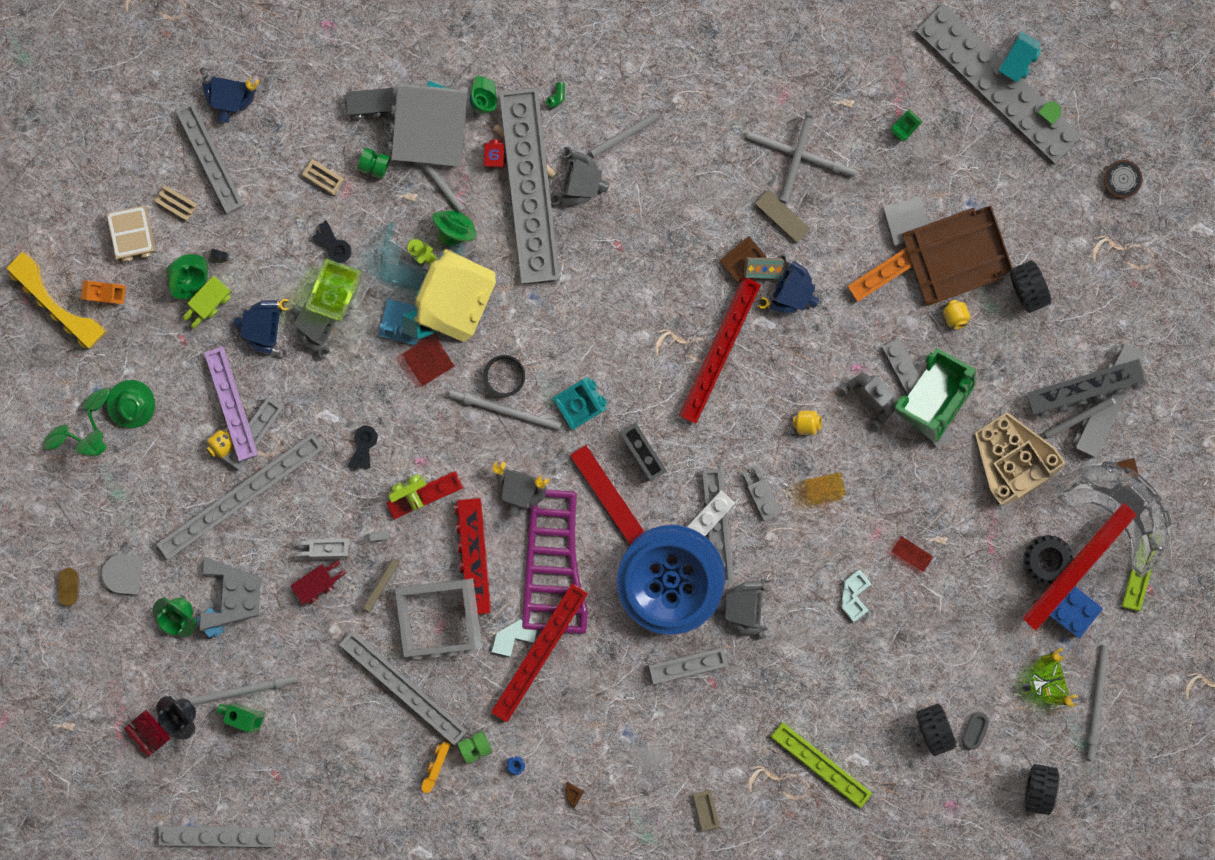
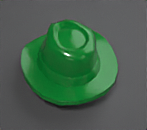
[432,211,476,247]
[166,254,208,299]
[107,380,155,428]
[152,597,196,638]

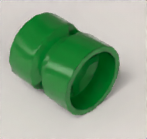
[357,147,391,180]

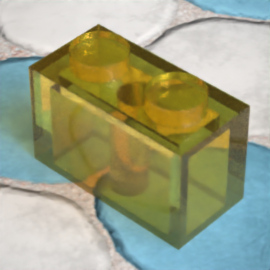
[803,472,846,505]

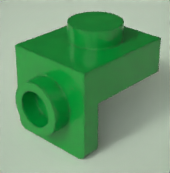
[890,109,923,142]

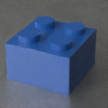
[1049,586,1104,639]

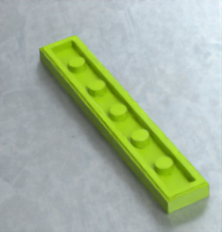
[770,722,873,808]

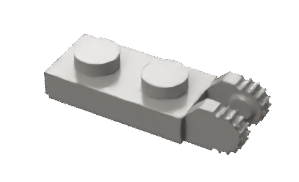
[742,465,782,521]
[294,538,348,561]

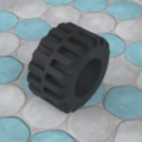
[1010,260,1051,313]
[1023,535,1074,584]
[916,703,956,756]
[1024,764,1059,816]

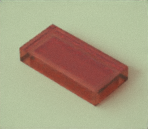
[891,536,934,572]

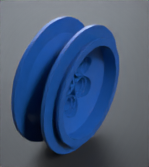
[617,525,725,635]

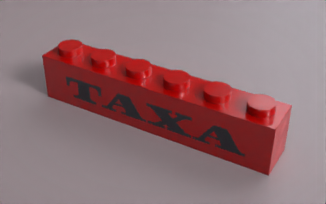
[455,498,491,614]

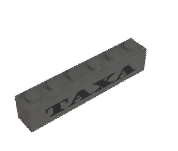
[1027,359,1147,418]

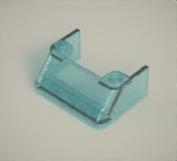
[378,221,466,291]

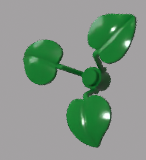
[42,387,111,456]

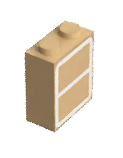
[107,206,156,262]

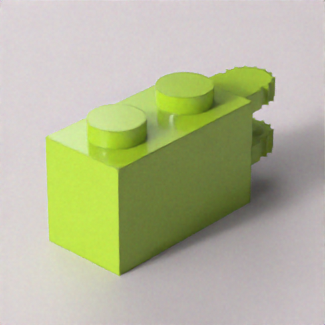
[182,275,232,329]

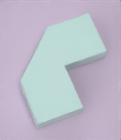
[841,569,871,623]
[492,619,537,657]

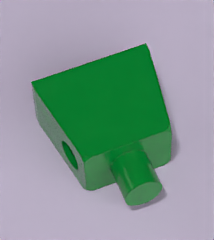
[216,703,265,733]

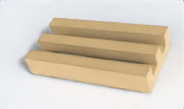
[302,159,345,196]
[155,185,198,221]

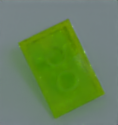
[305,258,362,322]

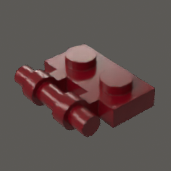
[124,710,171,758]

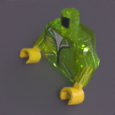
[1021,648,1078,707]

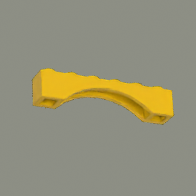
[7,252,108,349]

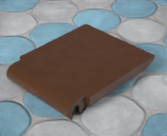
[901,205,1013,306]

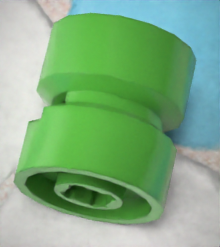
[458,731,493,765]

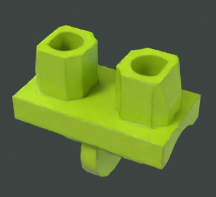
[407,239,438,266]

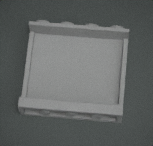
[389,80,468,167]

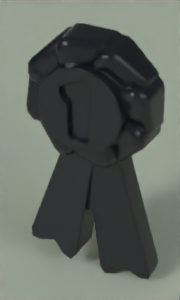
[312,220,351,263]
[348,425,378,470]

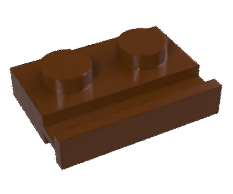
[720,236,767,282]

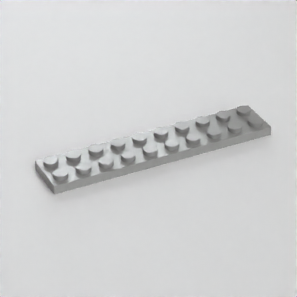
[916,3,1082,164]
[499,88,560,283]

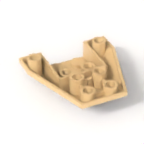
[975,412,1066,506]

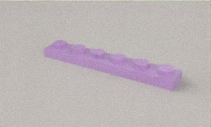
[205,347,258,462]

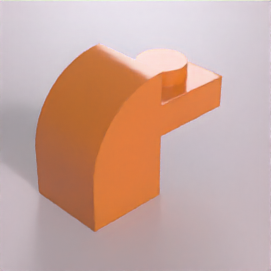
[81,280,126,304]

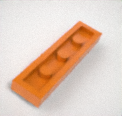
[847,248,912,302]

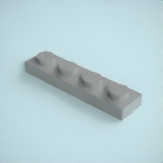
[224,396,284,470]
[649,647,728,684]

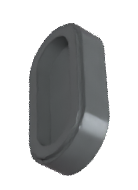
[962,712,989,749]

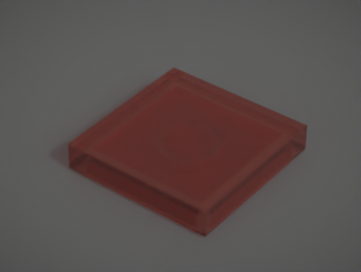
[402,333,455,386]

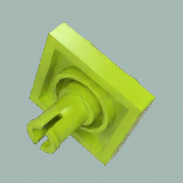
[388,473,427,511]

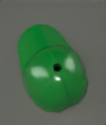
[469,76,498,114]

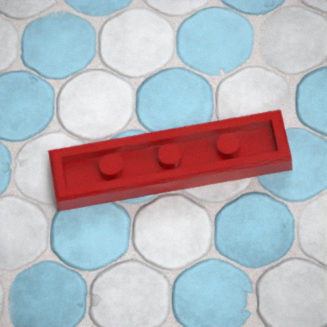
[386,471,464,519]

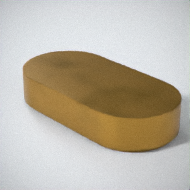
[58,568,79,606]

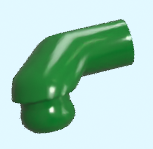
[545,82,565,109]

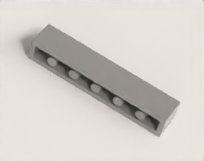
[1073,343,1146,458]

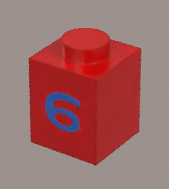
[484,140,505,168]

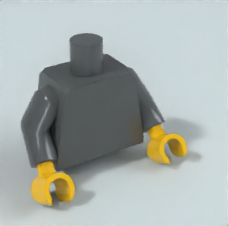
[492,461,550,517]

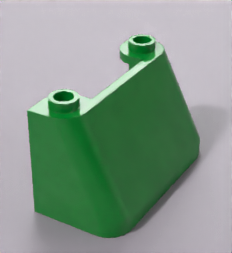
[894,347,976,442]

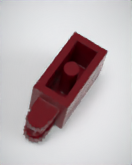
[291,560,347,605]

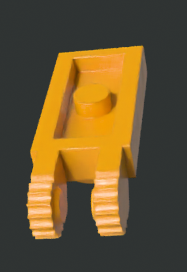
[421,741,451,793]

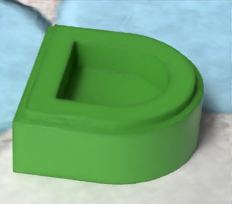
[1038,102,1061,125]

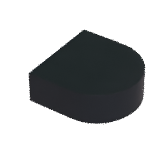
[209,249,230,261]

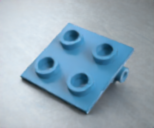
[379,299,417,345]

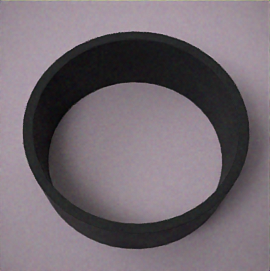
[483,355,525,397]

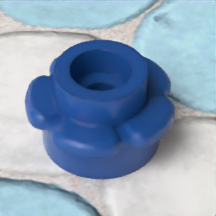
[506,756,525,775]

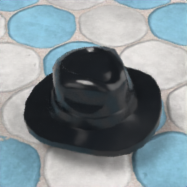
[156,696,196,740]

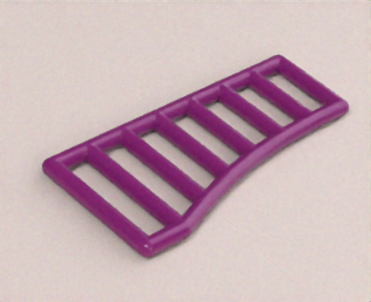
[522,489,588,634]

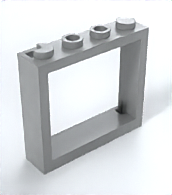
[395,578,482,660]

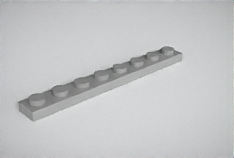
[339,630,468,745]

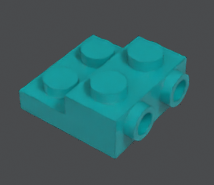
[553,376,607,430]

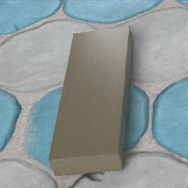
[755,190,810,243]
[364,558,400,612]

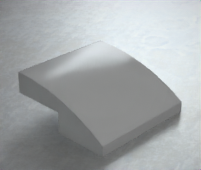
[883,197,928,247]

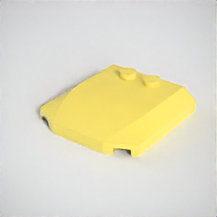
[415,249,496,342]

